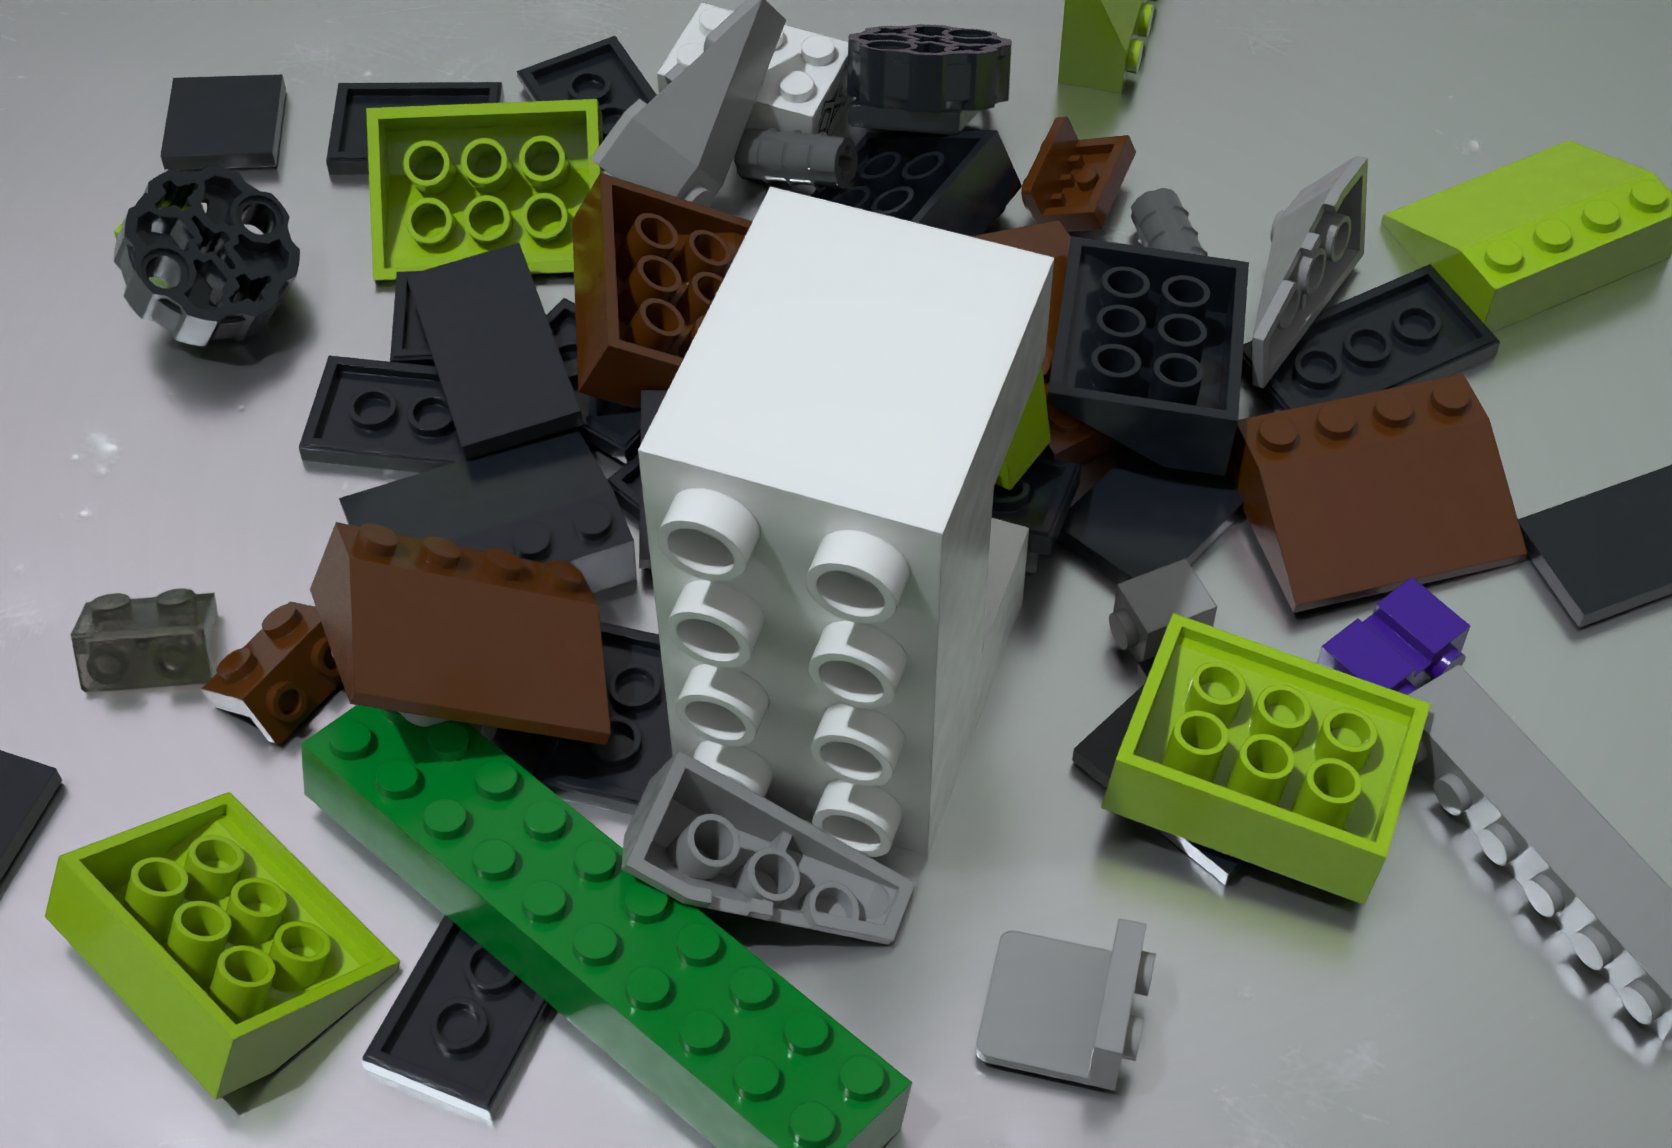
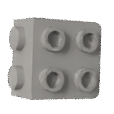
[976,918,1156,1090]

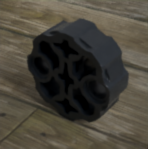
[847,24,1012,113]
[114,165,300,347]

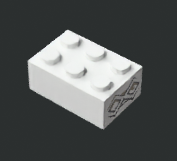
[657,3,852,135]

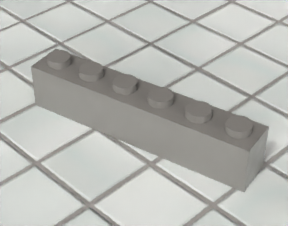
[1408,664,1672,1041]

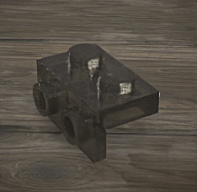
[70,588,218,693]

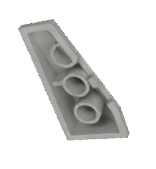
[590,0,786,208]
[1252,156,1368,388]
[621,750,915,945]

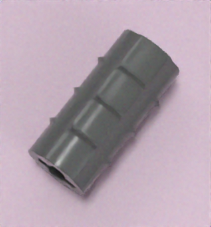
[734,128,858,189]
[1131,188,1208,256]

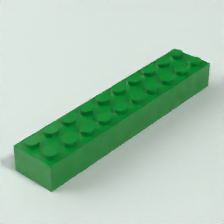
[301,705,912,1148]

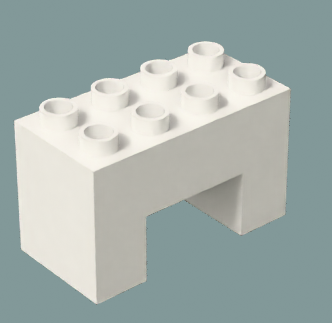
[638,186,1054,857]

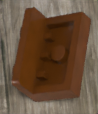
[1021,116,1136,232]
[201,601,342,744]

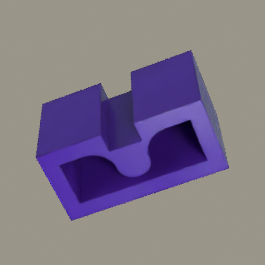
[1317,577,1470,695]

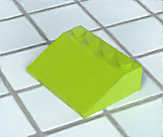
[1058,0,1158,94]
[366,99,604,282]
[1381,140,1672,332]
[1101,613,1431,905]
[45,792,401,1100]

